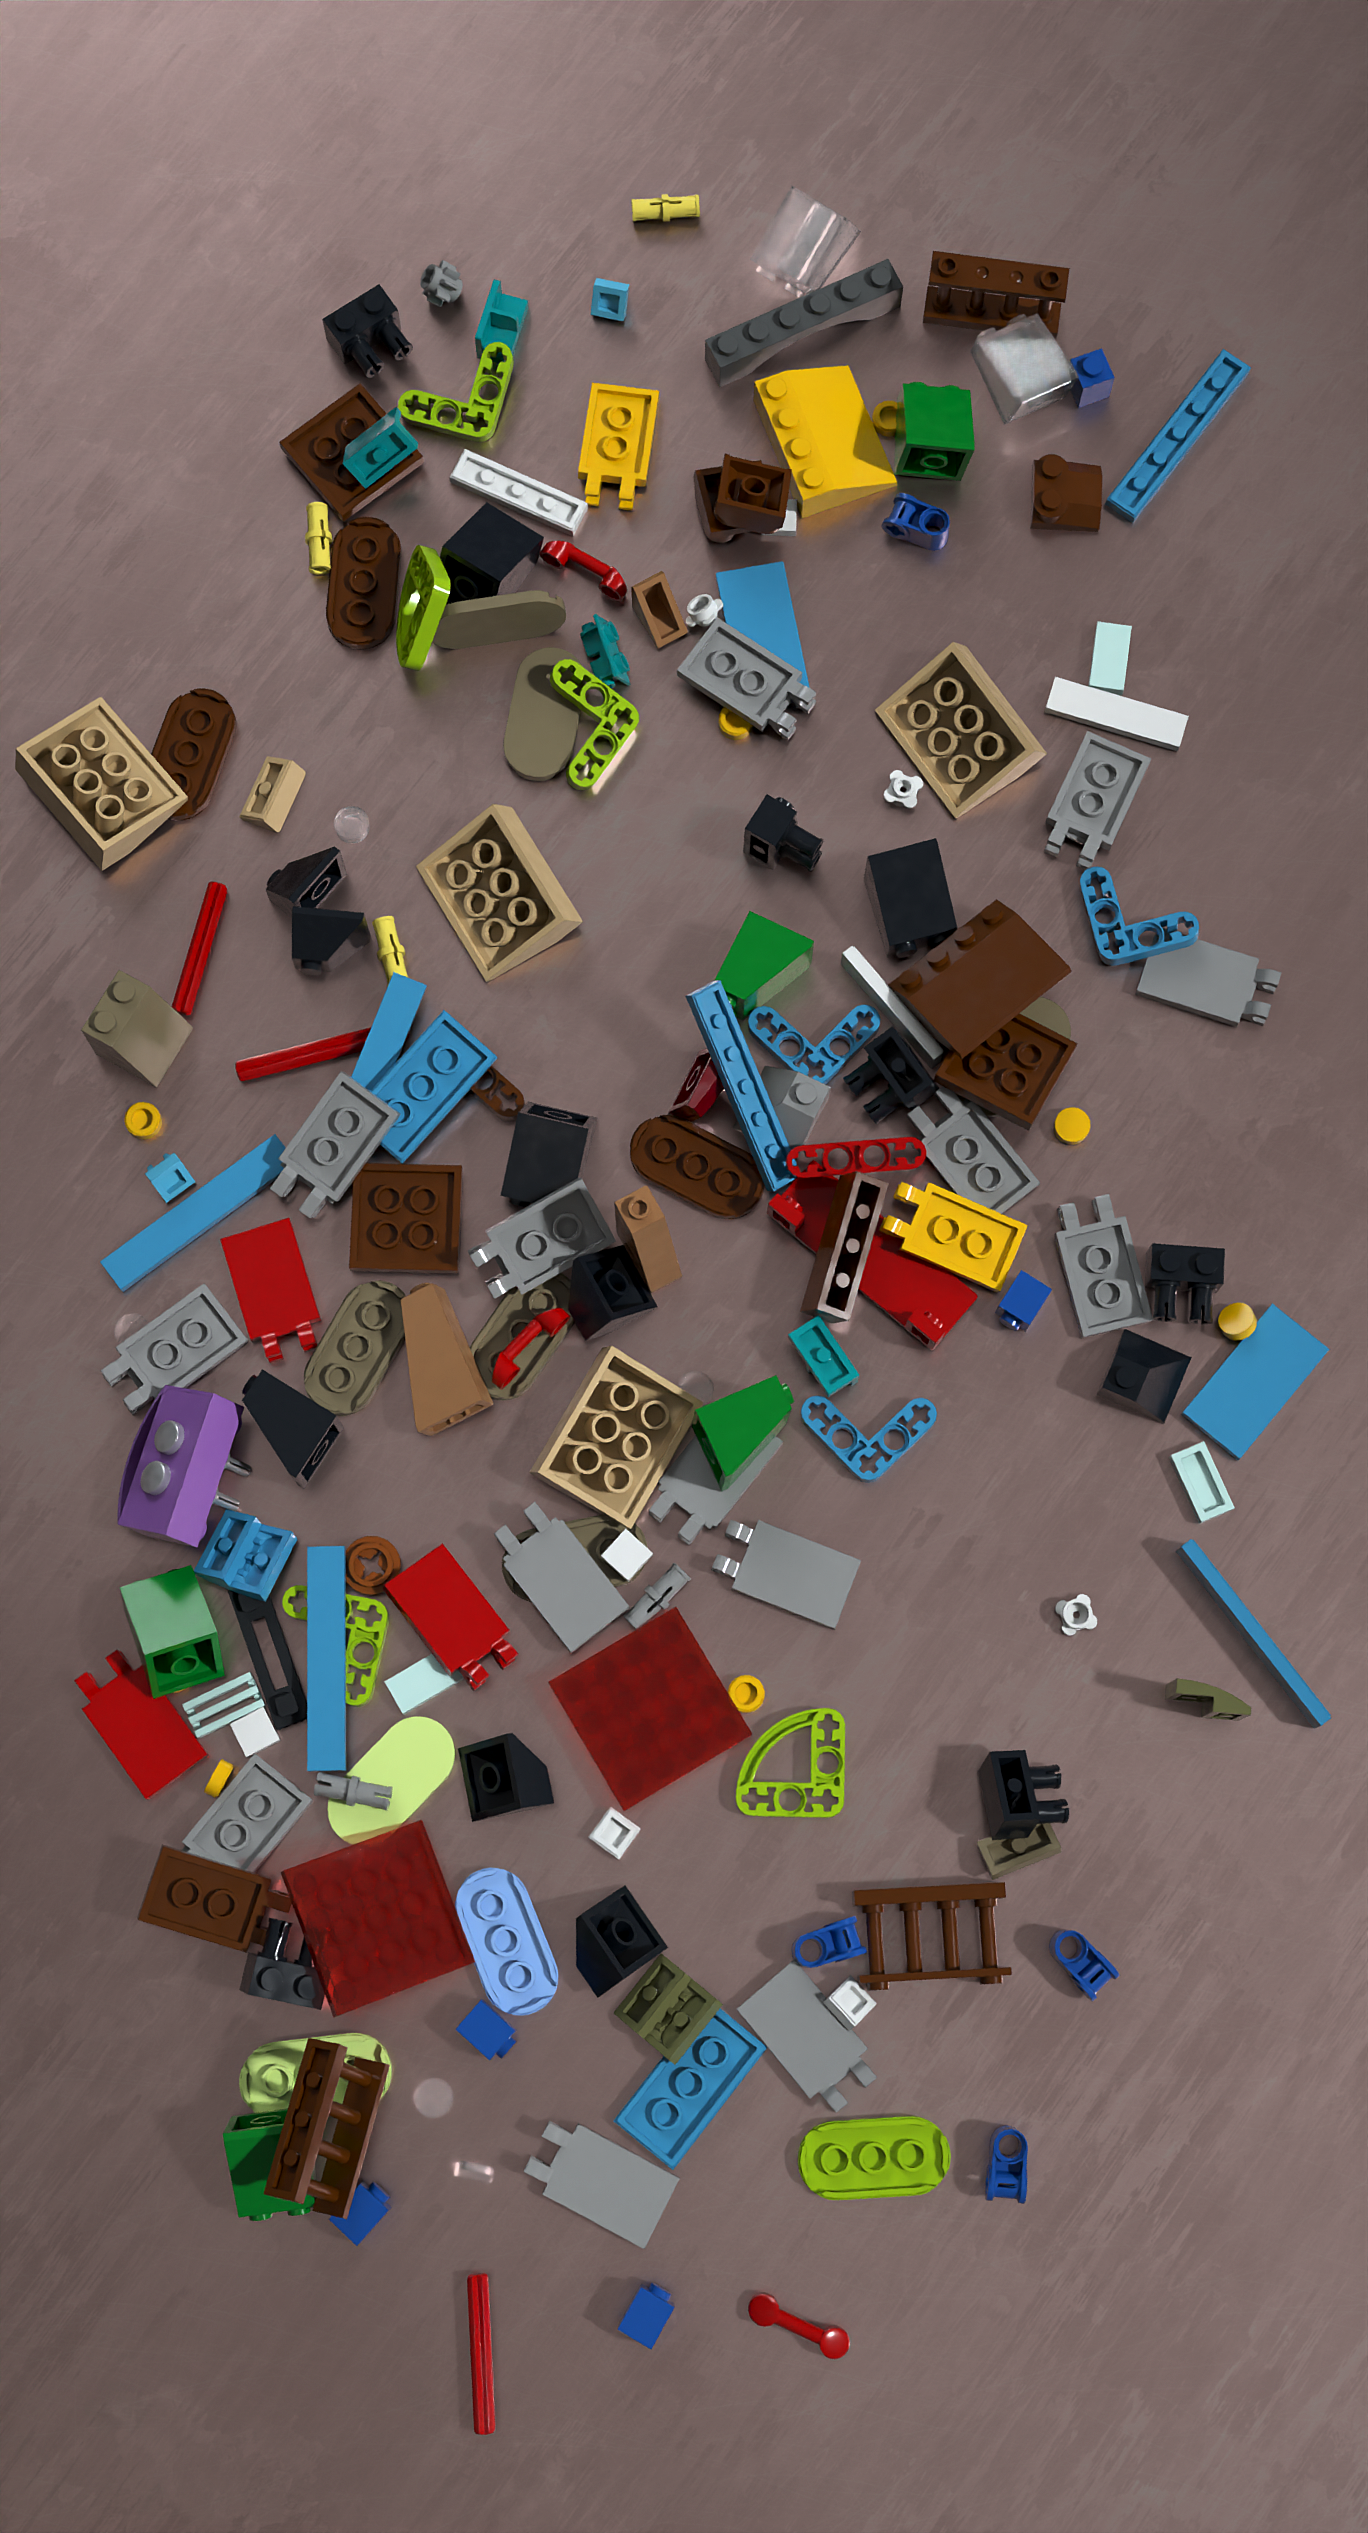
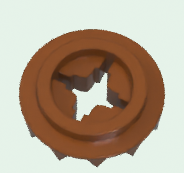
[346,1536,401,1596]

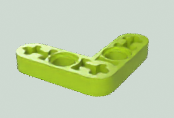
[398,342,514,442]
[550,659,639,790]
[282,1585,389,1707]

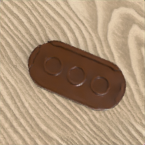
[326,517,402,650]
[151,688,236,821]
[630,1115,765,1219]

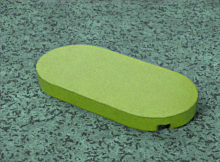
[797,2116,951,2200]

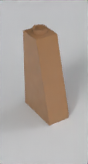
[614,1185,682,1293]
[401,1283,494,1436]

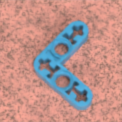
[1080,866,1199,966]
[748,1005,881,1085]
[800,1396,937,1483]

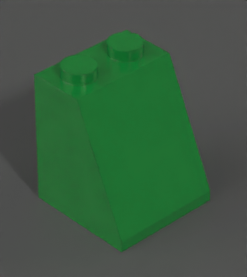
[894,382,975,481]
[715,911,814,1021]
[692,1375,794,1492]
[119,1565,225,1699]
[223,2108,317,2221]

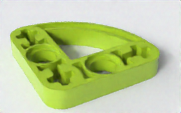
[396,545,451,671]
[735,1708,845,1818]

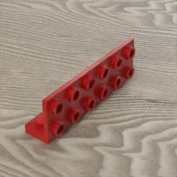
[767,1160,978,1351]

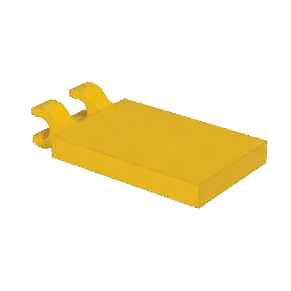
[578,382,659,511]
[879,1182,1028,1292]

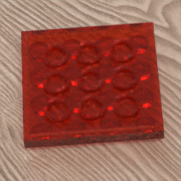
[548,1607,752,1812]
[281,1820,475,2018]

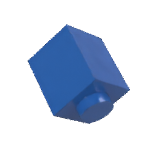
[1065,348,1115,408]
[995,1270,1052,1332]
[456,2000,517,2060]
[329,2181,392,2246]
[618,2282,675,2349]

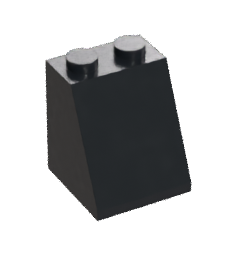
[440,502,544,605]
[864,838,957,958]
[500,1101,597,1207]
[242,1369,344,1489]

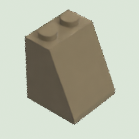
[81,970,193,1088]

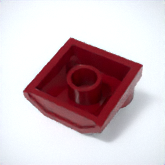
[668,1048,724,1122]

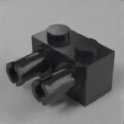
[322,284,413,378]
[743,794,824,872]
[843,1026,940,1124]
[1145,1243,1225,1324]
[978,1750,1069,1840]
[239,1918,330,2010]

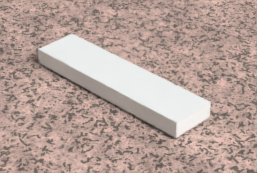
[450,449,588,537]
[1045,677,1189,752]
[841,946,943,1069]

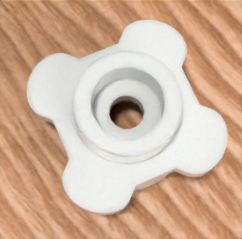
[686,594,723,627]
[884,770,923,809]
[1055,1594,1097,1636]

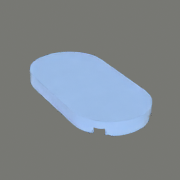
[454,1868,558,2016]

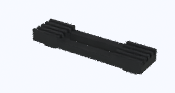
[227,1590,307,1731]

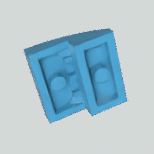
[194,1509,297,1602]

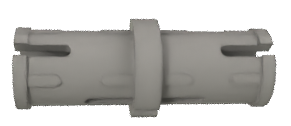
[623,1563,691,1632]
[314,1771,393,1811]

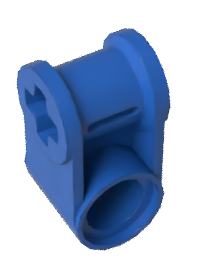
[881,493,950,551]
[791,1916,867,1968]
[1049,1930,1120,2002]
[985,2125,1028,2204]

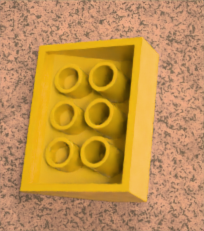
[753,365,897,518]

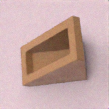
[631,571,688,648]

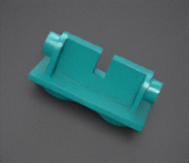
[580,614,630,689]

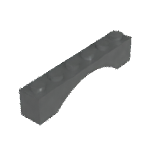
[705,259,903,387]

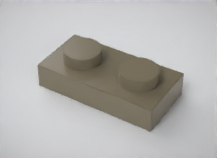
[977,1823,1061,1880]

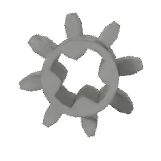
[420,260,463,307]

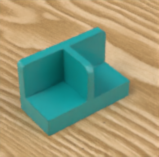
[475,279,529,364]
[342,407,418,489]
[788,1315,859,1397]

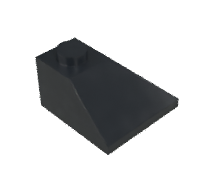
[265,846,347,918]
[292,906,371,975]
[568,1245,658,1341]
[1097,1329,1192,1424]
[458,1733,554,1822]
[576,1885,668,1998]

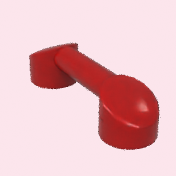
[539,540,627,602]
[492,1308,570,1390]
[748,2292,850,2359]

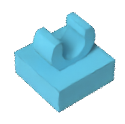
[591,278,629,321]
[145,1153,195,1203]

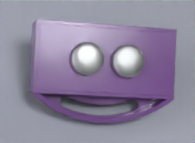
[117,1385,251,1547]

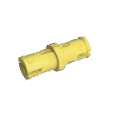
[631,194,700,222]
[305,502,333,575]
[372,916,408,987]

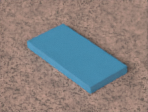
[716,561,810,688]
[371,1010,498,1164]
[1181,1303,1330,1461]
[613,2009,768,2170]

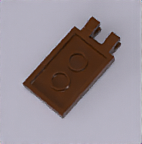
[137,1844,293,1953]

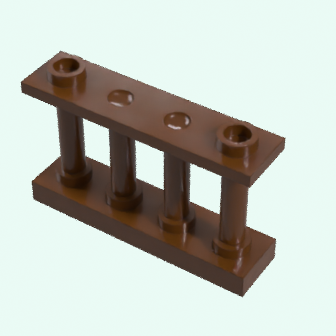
[923,251,1070,340]
[852,1882,1012,1991]
[264,2038,390,2219]

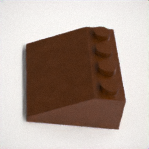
[888,899,1072,1059]

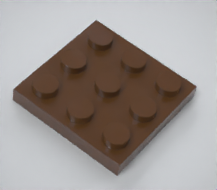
[279,383,424,522]
[933,1013,1078,1131]
[349,1163,463,1274]

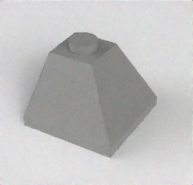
[733,1066,830,1160]

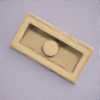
[239,756,306,832]

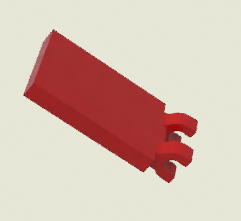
[220,1218,321,1363]
[383,1543,518,1691]
[74,1649,209,1800]

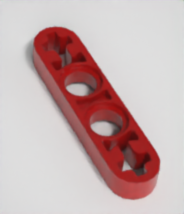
[785,1137,926,1178]

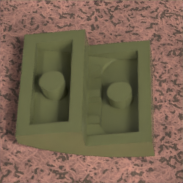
[1165,1678,1251,1721]
[614,1953,723,2065]

